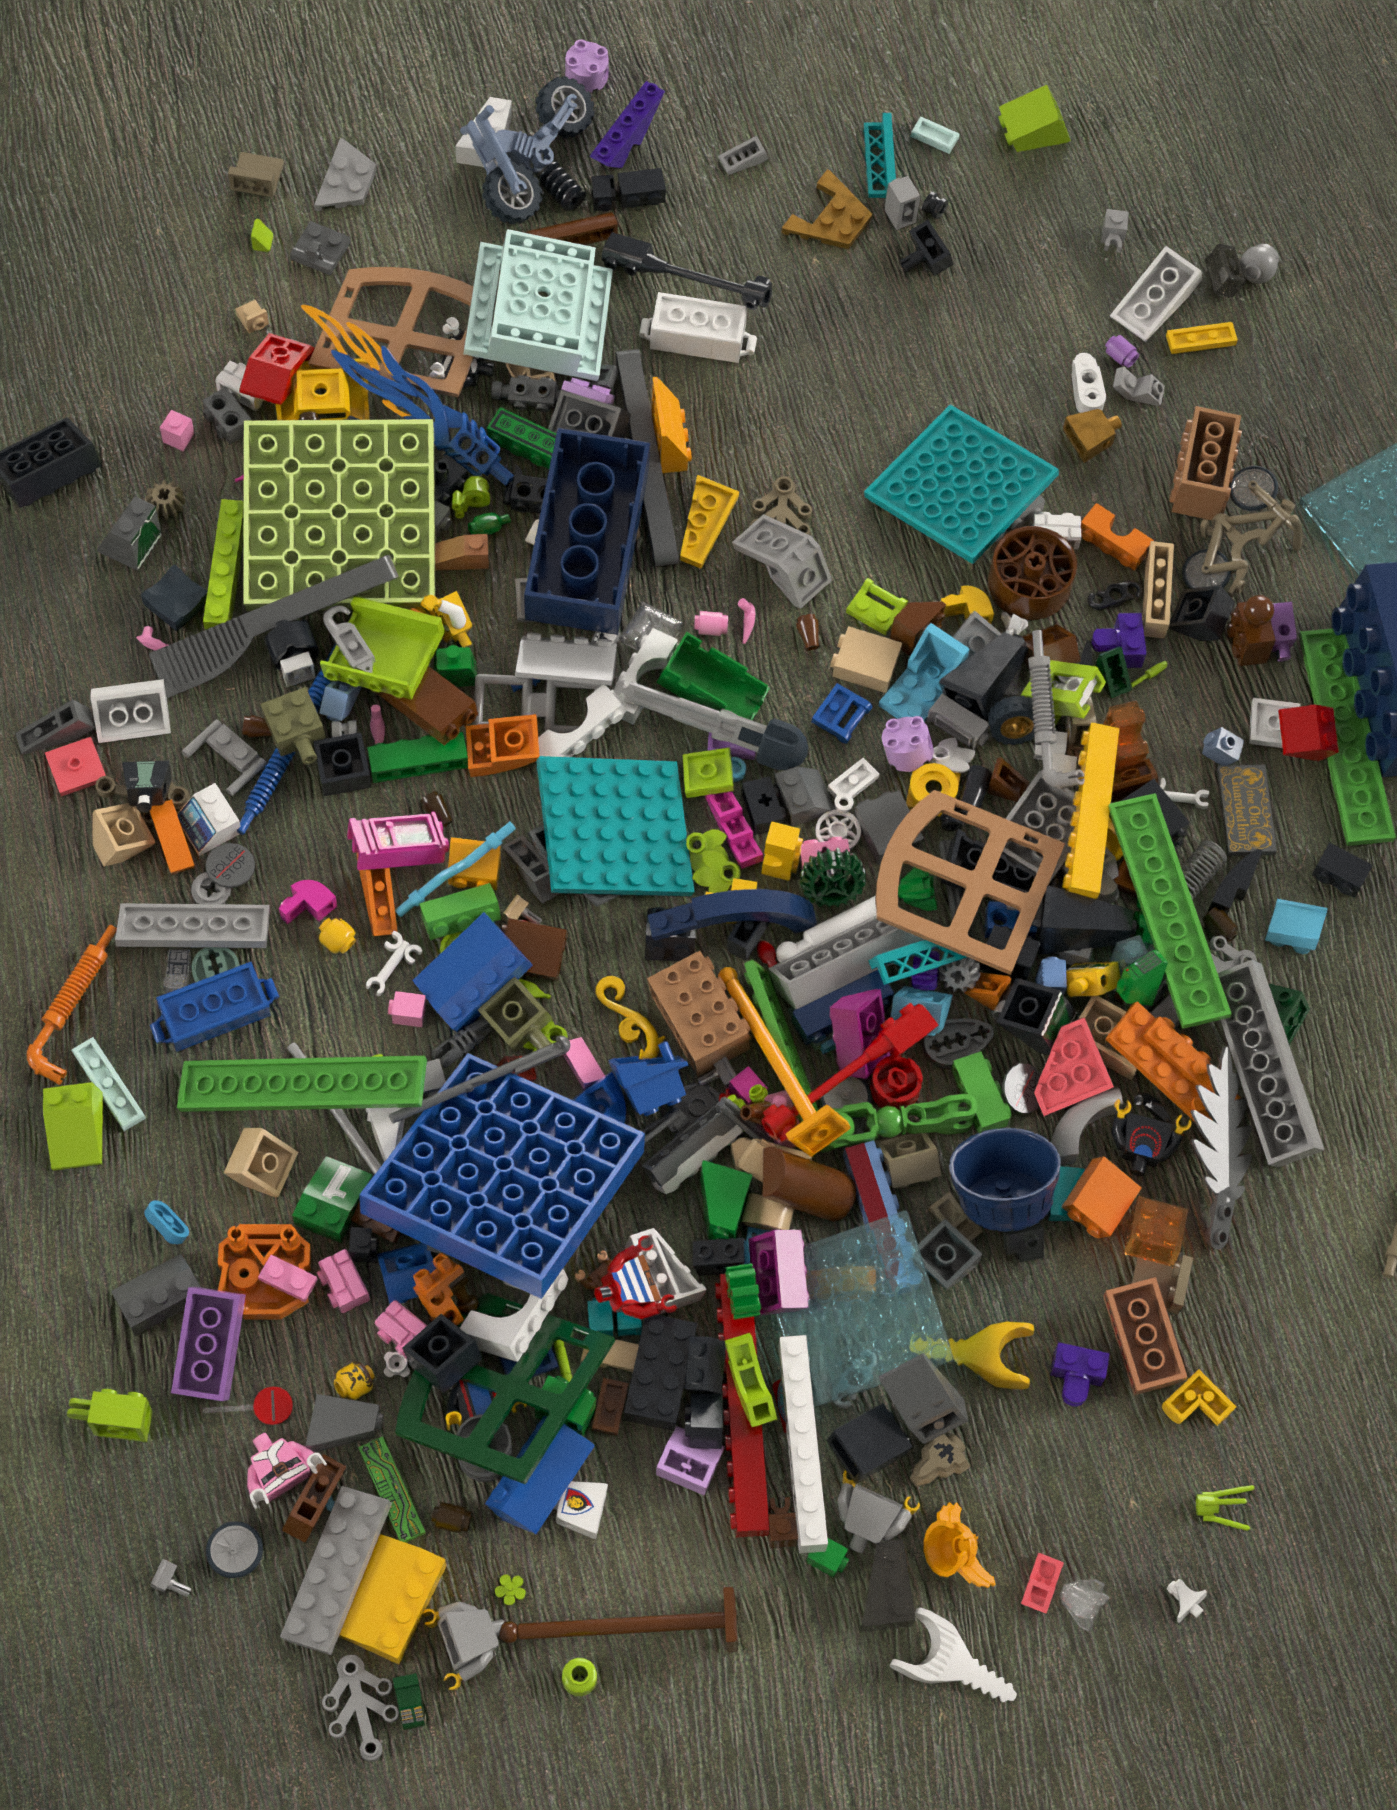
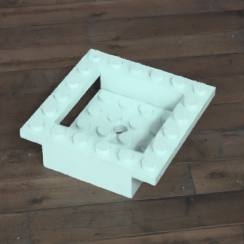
[463,229,613,381]

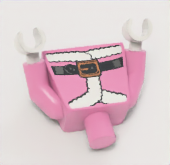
[247,1433,327,1509]

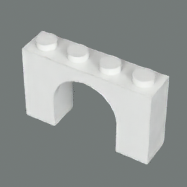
[460,1269,569,1362]

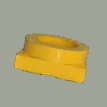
[906,763,961,817]

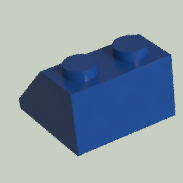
[377,1243,435,1304]

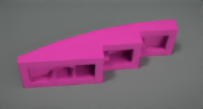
[704,791,764,869]

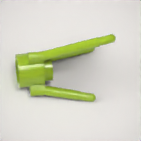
[1196,1485,1255,1531]

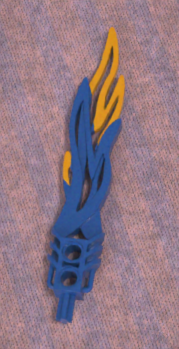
[301,305,515,486]

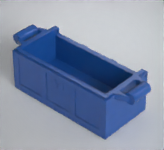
[150,962,279,1052]

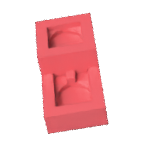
[1021,1553,1064,1613]

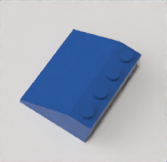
[412,912,533,1032]

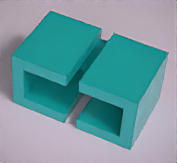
[587,1297,642,1337]

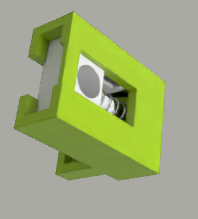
[1021,660,1106,727]

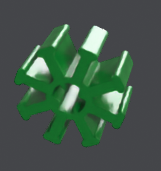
[725,1263,761,1319]

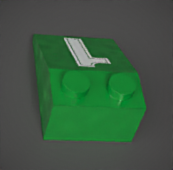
[292,1156,373,1244]

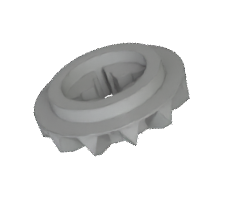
[191,872,231,904]

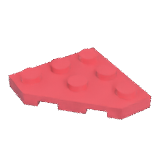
[1034,1017,1114,1116]

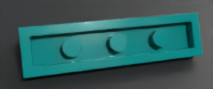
[863,113,896,198]
[868,940,968,985]

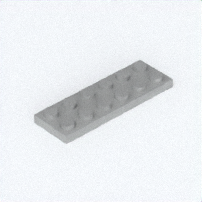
[115,903,270,948]
[280,1486,392,1655]

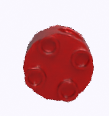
[870,1055,923,1110]

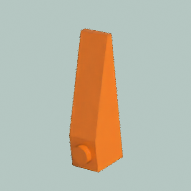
[357,836,398,937]

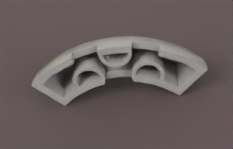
[1051,1087,1123,1164]

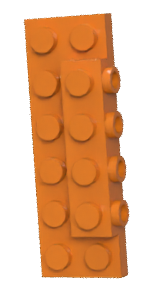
[1105,1001,1241,1122]

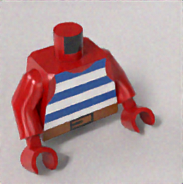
[595,1235,677,1319]

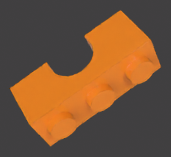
[1081,503,1154,571]

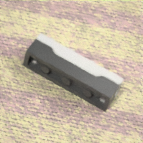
[641,1104,743,1194]

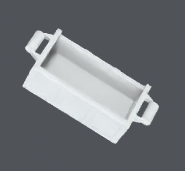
[639,292,757,363]

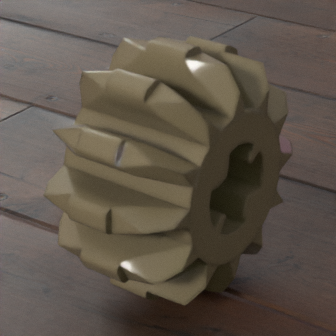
[145,480,186,521]

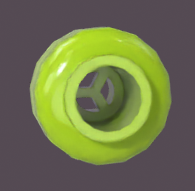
[562,1658,597,1696]

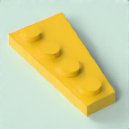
[680,475,739,569]

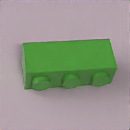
[419,883,501,940]
[951,1051,1011,1133]

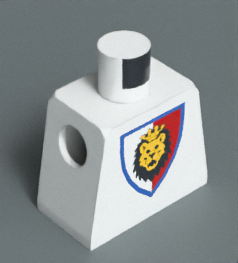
[553,1481,608,1539]

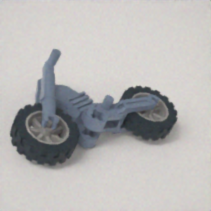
[460,76,595,224]

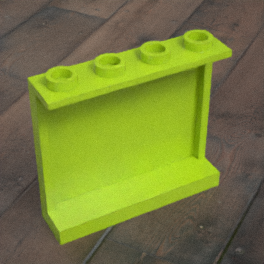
[320,596,445,700]

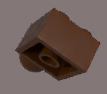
[1227,595,1276,666]

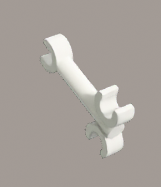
[1160,778,1209,810]
[366,931,422,997]

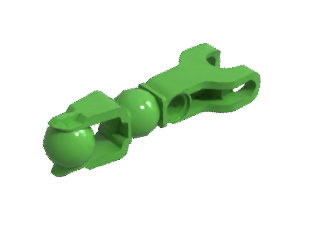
[828,1094,978,1149]

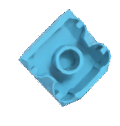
[1265,899,1328,954]

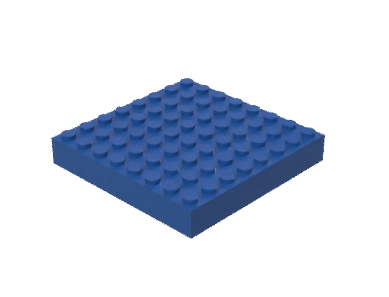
[360,1053,645,1299]

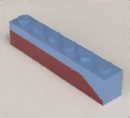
[843,1140,922,1298]

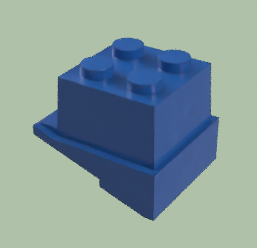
[608,1041,689,1116]

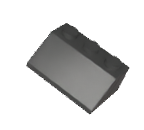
[111,1254,201,1336]

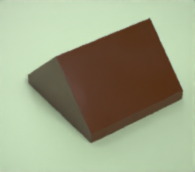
[1111,758,1159,803]

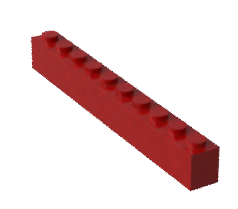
[715,1274,769,1537]

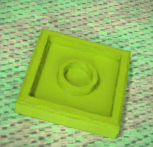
[683,747,734,798]

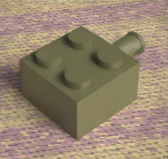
[260,687,326,765]
[478,976,553,1052]

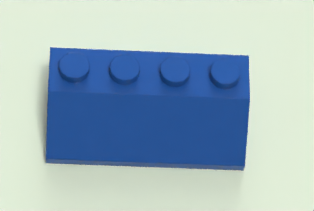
[485,1416,595,1534]

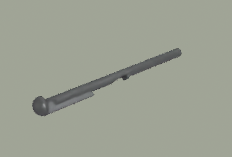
[389,1036,571,1124]

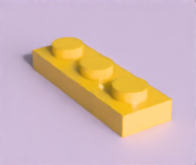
[1166,322,1238,354]

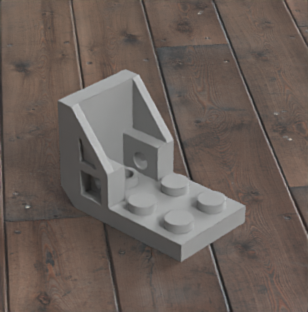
[732,514,832,609]

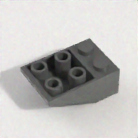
[879,1353,968,1444]

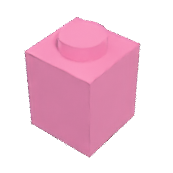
[160,410,195,451]
[388,991,426,1027]

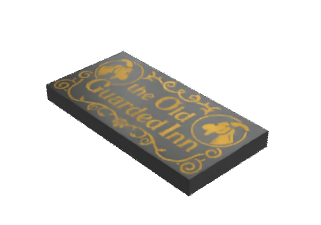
[1217,765,1277,856]

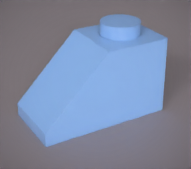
[319,681,362,721]

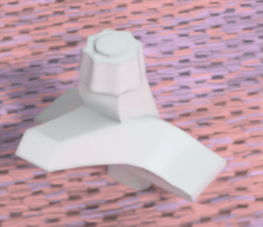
[1001,612,1028,635]
[1167,1579,1207,1623]

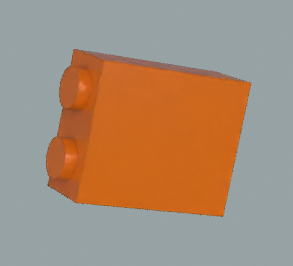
[1061,1156,1141,1238]

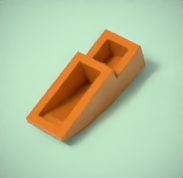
[150,799,195,875]

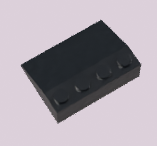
[0,417,102,508]

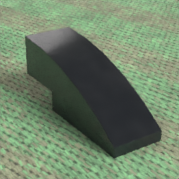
[1208,849,1262,915]

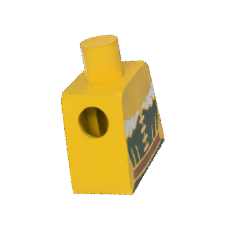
[1066,961,1121,997]

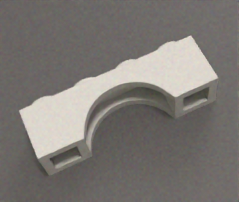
[611,628,678,725]
[538,685,626,757]

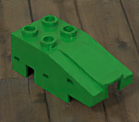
[656,632,770,720]

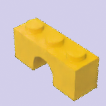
[761,822,803,881]

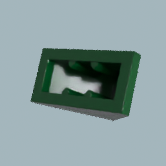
[1095,646,1132,699]

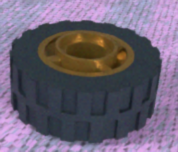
[988,696,1036,745]

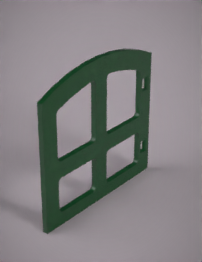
[395,1293,615,1485]

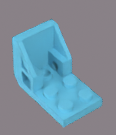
[878,623,970,723]

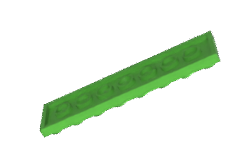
[744,960,834,1153]

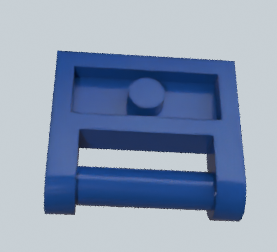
[811,683,873,744]

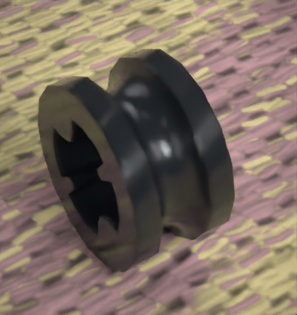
[940,811,963,831]

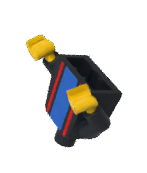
[446,1363,527,1430]

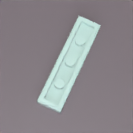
[71,1037,146,1131]

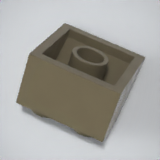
[875,1132,941,1188]

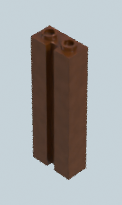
[375,666,479,745]

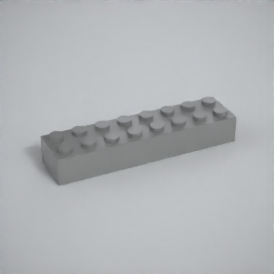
[1218,960,1324,1167]

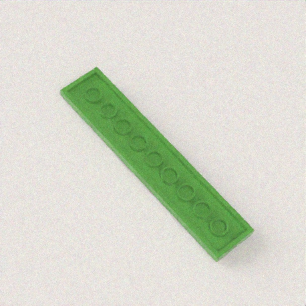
[1299,628,1396,846]
[1108,793,1231,1029]
[177,1056,427,1112]

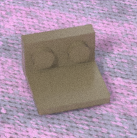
[228,152,284,198]
[1131,1253,1193,1315]

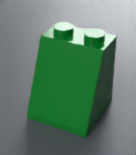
[700,1160,752,1240]

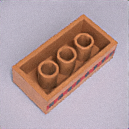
[1103,1277,1187,1396]

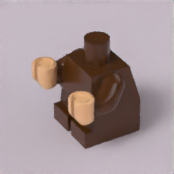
[575,1250,612,1295]

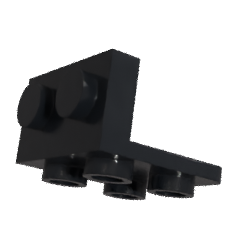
[645,907,696,962]

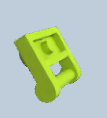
[846,578,908,636]

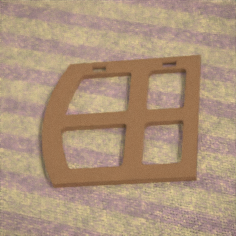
[308,267,496,398]
[875,790,1065,975]

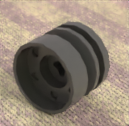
[456,1414,513,1482]

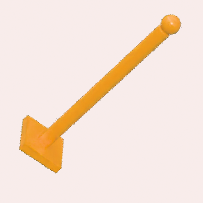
[718,967,851,1157]

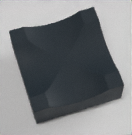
[141,564,208,632]

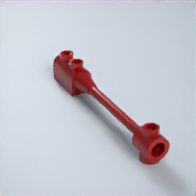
[761,1003,939,1142]

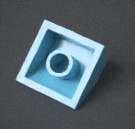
[891,986,953,1036]

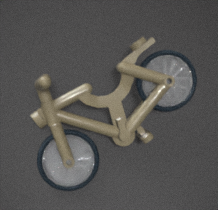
[1182,466,1303,597]

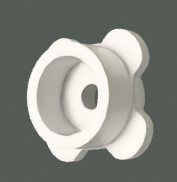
[384,1352,410,1378]

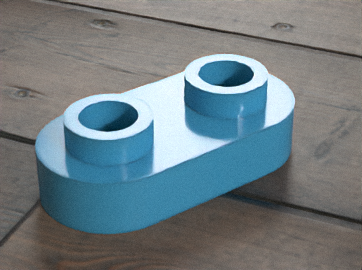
[144,1200,189,1244]

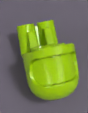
[452,476,491,518]

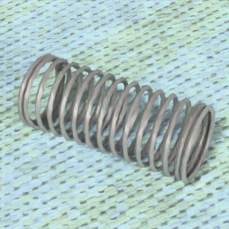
[1181,840,1227,901]

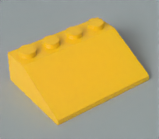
[339,1534,447,1665]

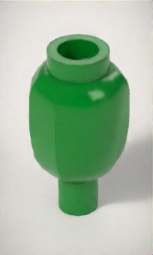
[468,512,511,536]

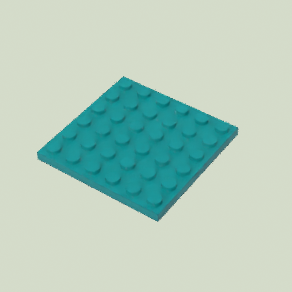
[864,404,1059,564]
[536,756,695,896]

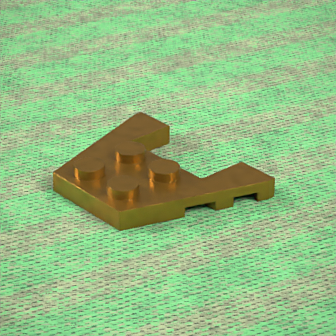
[781,169,872,249]

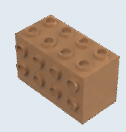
[1169,406,1242,520]
[647,951,752,1077]

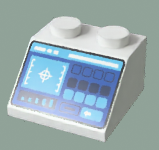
[177,783,241,856]

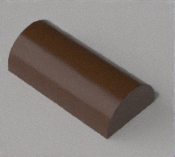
[763,1147,856,1222]

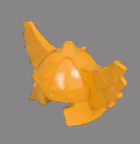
[923,1502,996,1588]

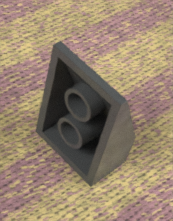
[548,390,631,438]

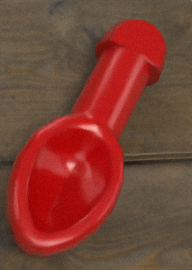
[757,941,777,968]

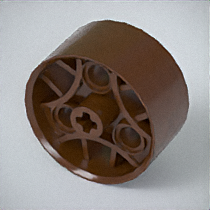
[988,526,1077,620]

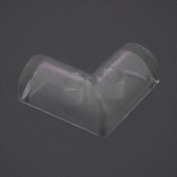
[619,602,683,651]

